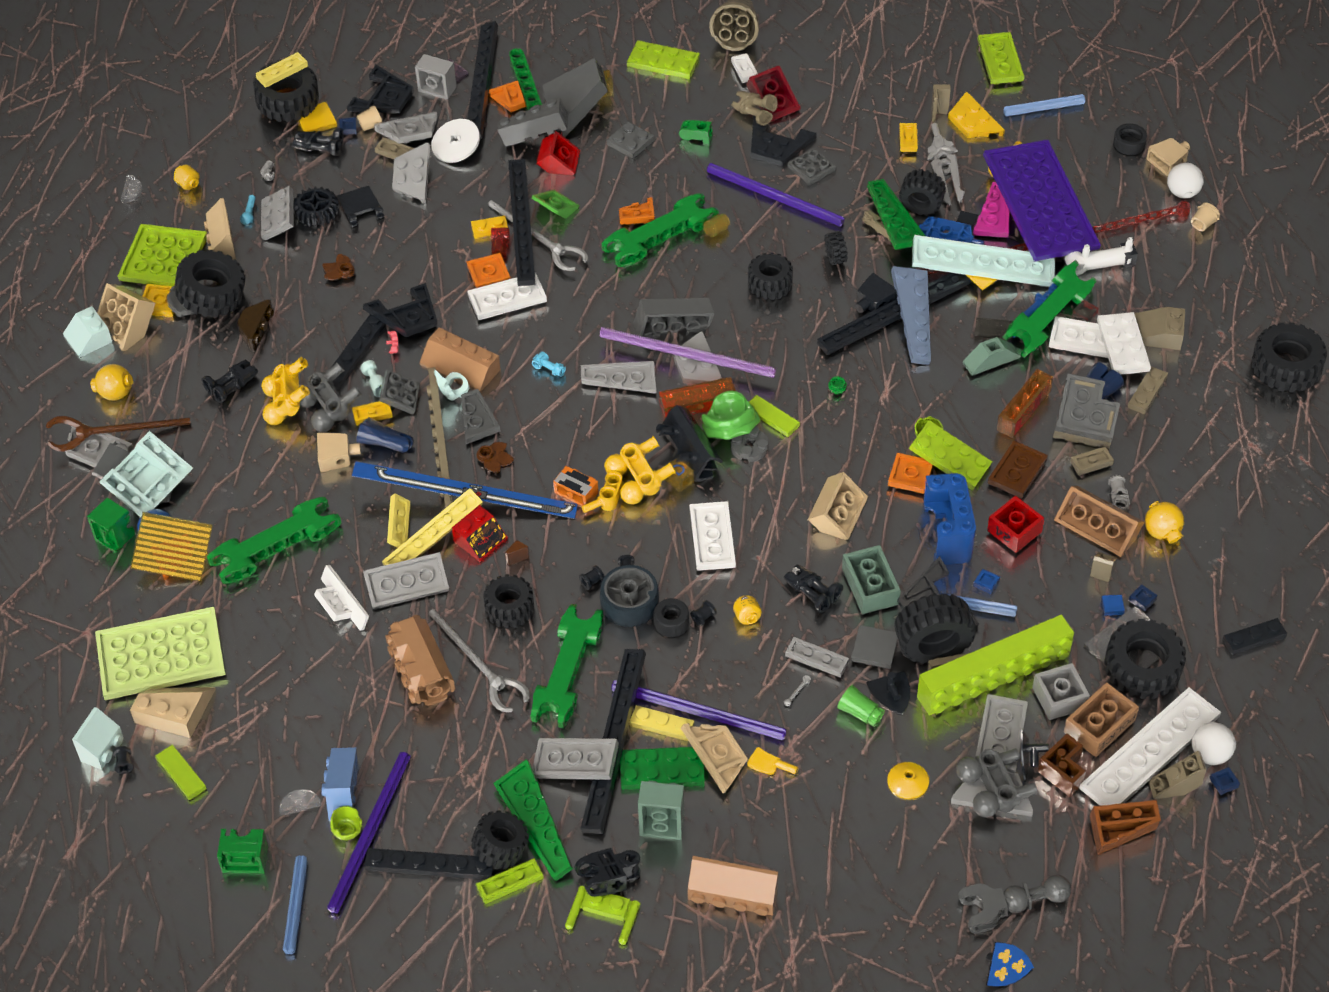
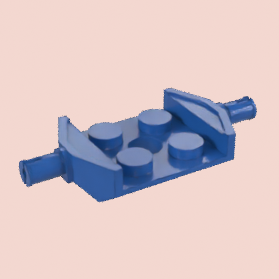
[919,216,984,245]

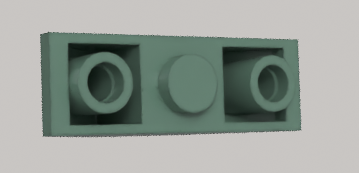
[963,337,1020,376]

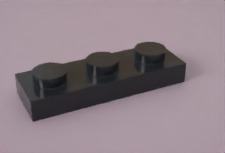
[1223,618,1287,655]

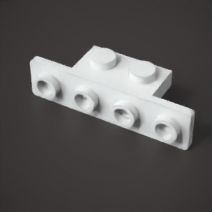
[314,565,369,631]

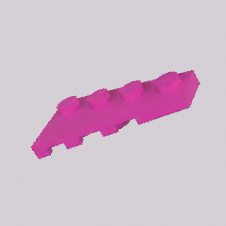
[973,182,1009,238]

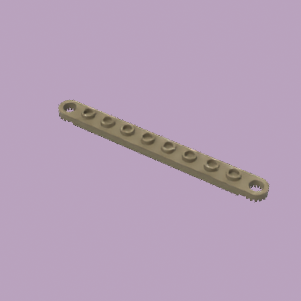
[427,367,453,508]

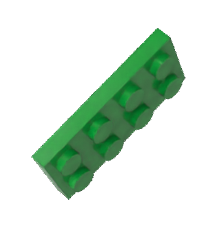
[620,747,705,790]

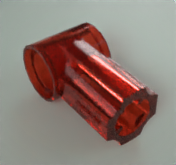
[491,227,510,258]

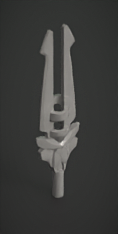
[927,123,965,206]

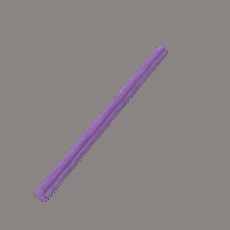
[600,327,777,378]

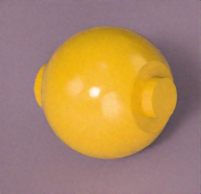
[91,364,133,401]
[1145,501,1184,544]

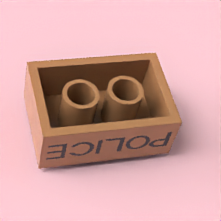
[1064,682,1139,757]

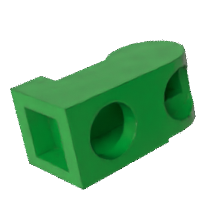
[679,120,713,145]

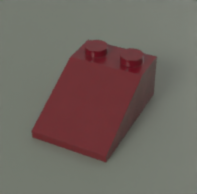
[746,65,801,122]

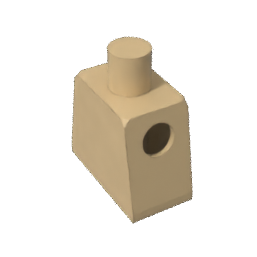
[1147,138,1190,176]
[317,433,361,472]

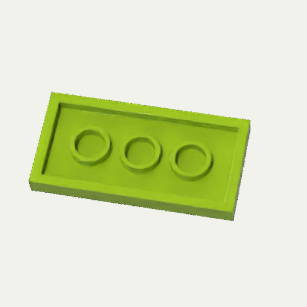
[978,32,1024,84]
[627,40,700,80]
[909,420,993,491]

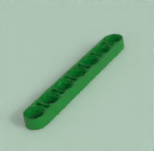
[509,48,542,110]

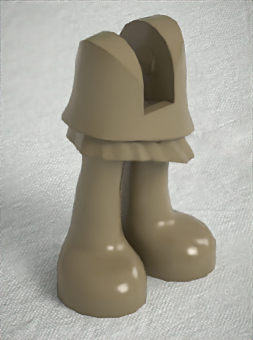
[731,91,777,126]

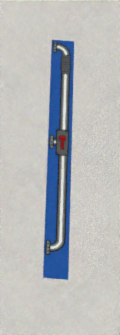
[352,461,578,519]

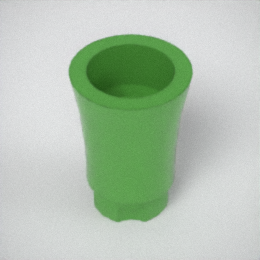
[837,684,885,727]

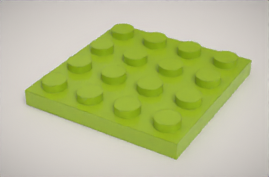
[118,224,207,287]

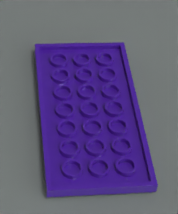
[983,140,1101,262]

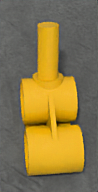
[581,471,623,513]

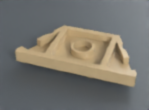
[681,723,748,793]

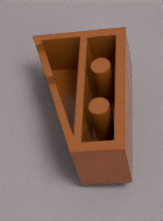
[1090,800,1161,855]

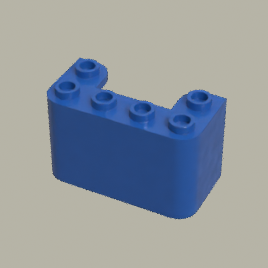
[923,473,976,565]

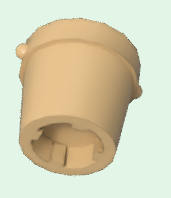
[357,106,382,131]
[1191,202,1220,231]

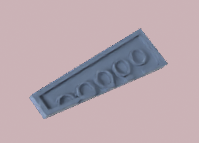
[891,266,931,365]

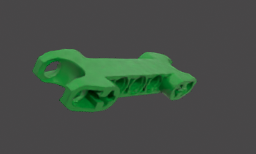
[601,193,719,267]
[1002,260,1097,358]
[207,497,342,584]
[531,604,603,729]

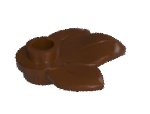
[322,254,355,280]
[476,442,514,473]

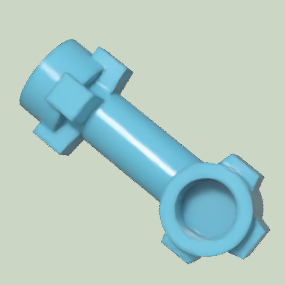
[532,352,566,377]

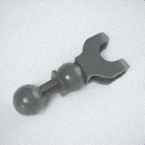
[958,875,1071,933]

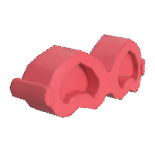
[386,331,399,354]

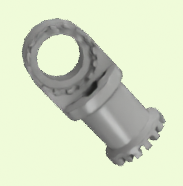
[1108,475,1130,512]

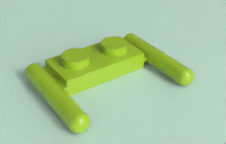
[565,886,641,945]

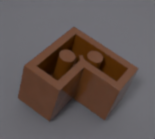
[1037,733,1086,797]

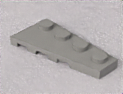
[581,361,656,393]

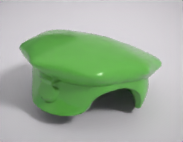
[702,391,760,440]

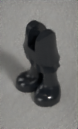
[292,128,343,156]
[201,359,258,403]
[784,564,843,613]

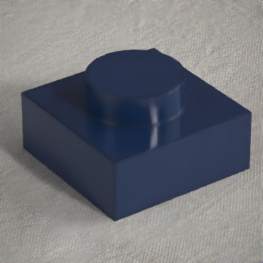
[339,117,357,135]
[1129,584,1158,612]
[1210,767,1240,795]

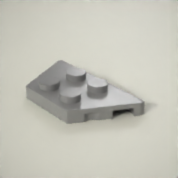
[374,112,437,144]
[392,143,430,203]
[673,331,724,387]
[65,423,134,467]
[951,772,1033,817]

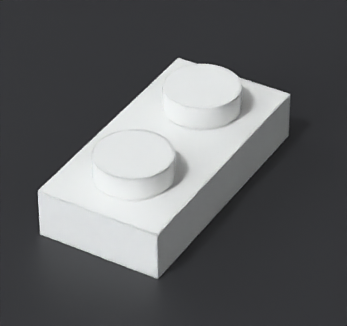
[731,53,758,83]

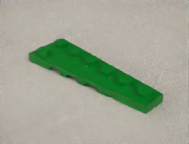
[867,179,925,250]
[493,759,573,881]

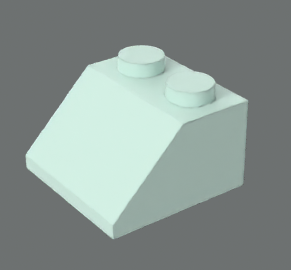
[63,306,112,358]
[72,707,124,770]

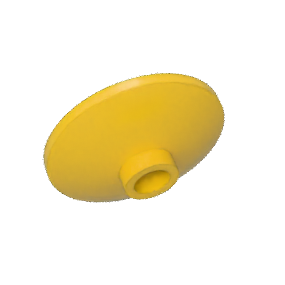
[887,762,929,799]

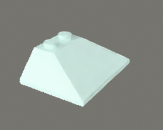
[99,431,193,517]

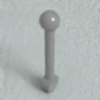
[784,675,811,707]

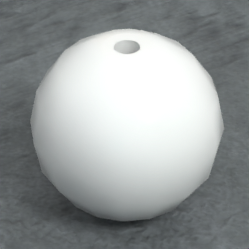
[1167,163,1204,198]
[1192,722,1236,766]

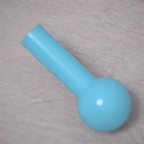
[240,195,256,225]

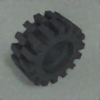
[824,231,848,265]

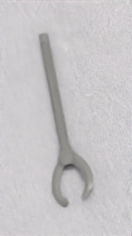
[488,200,588,271]
[429,609,530,712]

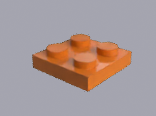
[466,253,511,288]
[888,453,934,494]

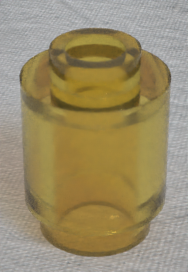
[703,214,730,237]

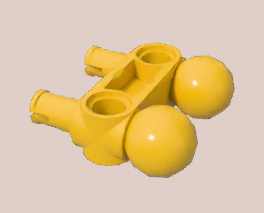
[261,357,310,425]
[604,436,676,505]

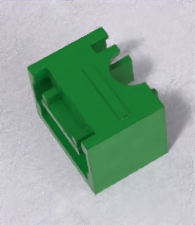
[87,498,136,553]
[217,829,269,873]

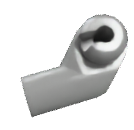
[260,160,275,181]

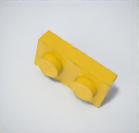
[899,123,918,152]
[471,216,509,238]
[352,401,393,426]

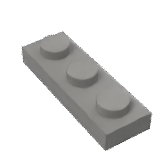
[785,637,849,678]

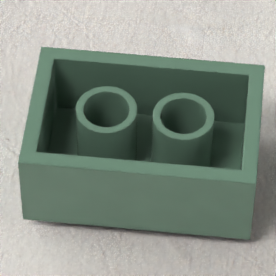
[842,545,901,614]
[638,781,685,840]

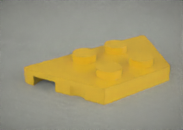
[948,92,1005,138]

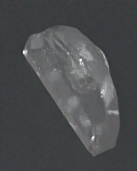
[121,175,142,203]
[279,789,322,816]

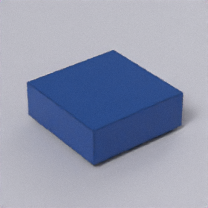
[973,569,1000,594]
[1101,595,1125,616]

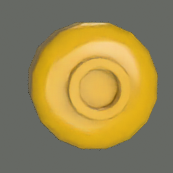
[174,165,200,190]
[733,595,762,625]

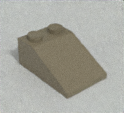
[1134,307,1185,350]

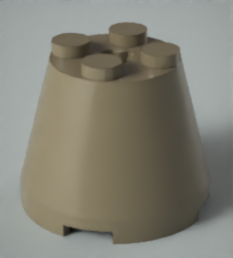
[710,0,759,51]

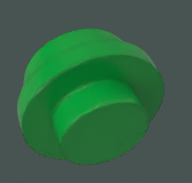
[828,376,847,394]

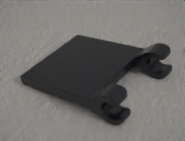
[336,185,385,227]

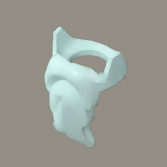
[434,370,469,401]

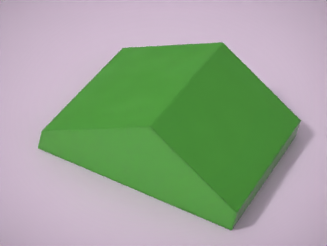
[532,190,580,219]

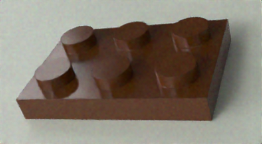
[988,441,1048,498]

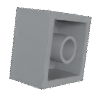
[415,54,457,100]
[1032,663,1090,720]

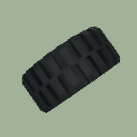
[253,60,319,122]
[174,250,246,317]
[1251,322,1327,392]
[894,593,976,664]
[1104,619,1186,699]

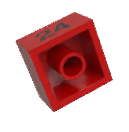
[987,495,1045,553]

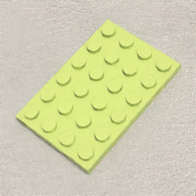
[95,607,226,700]

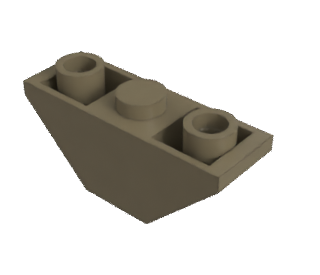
[1148,751,1206,799]

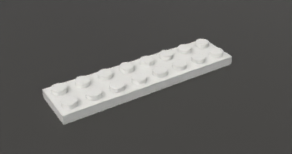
[1079,688,1221,806]

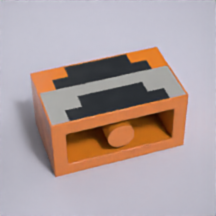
[553,466,599,506]

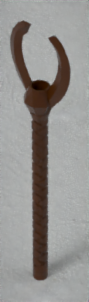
[46,416,190,452]

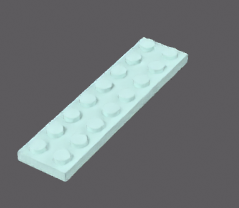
[912,235,1055,287]

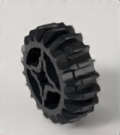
[294,186,340,228]

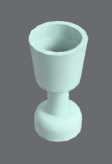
[360,360,383,397]

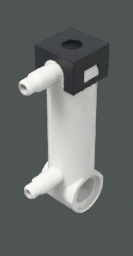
[1065,237,1138,276]

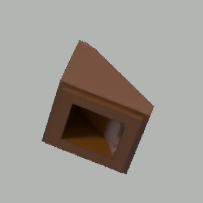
[505,540,529,566]

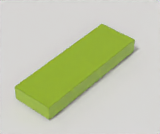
[749,395,800,437]
[155,744,207,800]
[476,858,544,904]

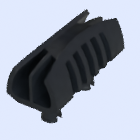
[656,405,723,482]

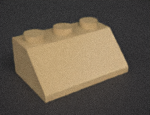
[204,198,236,260]
[808,472,868,540]

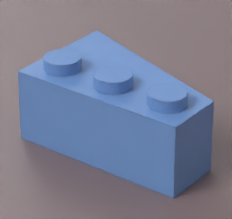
[322,748,358,821]

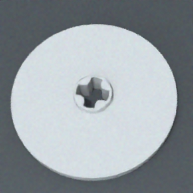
[431,119,480,163]

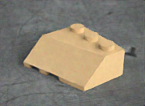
[97,283,155,351]
[130,687,216,738]

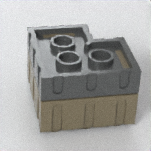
[1053,373,1120,450]

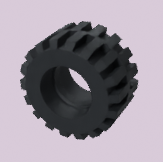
[899,169,946,216]
[748,253,793,300]
[483,574,534,628]
[471,810,529,869]

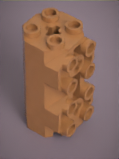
[385,615,455,706]

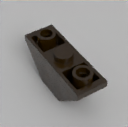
[237,299,274,351]

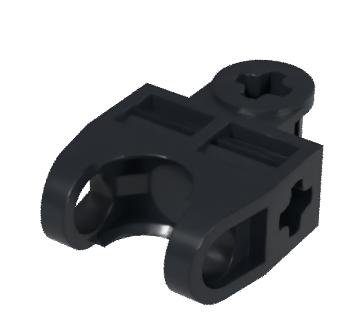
[574,848,641,897]

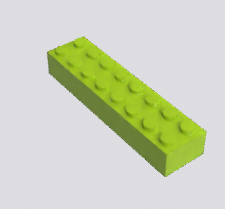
[917,614,1074,715]

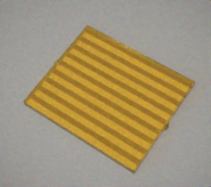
[130,512,213,582]

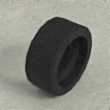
[1113,123,1147,155]

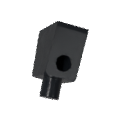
[855,273,898,313]

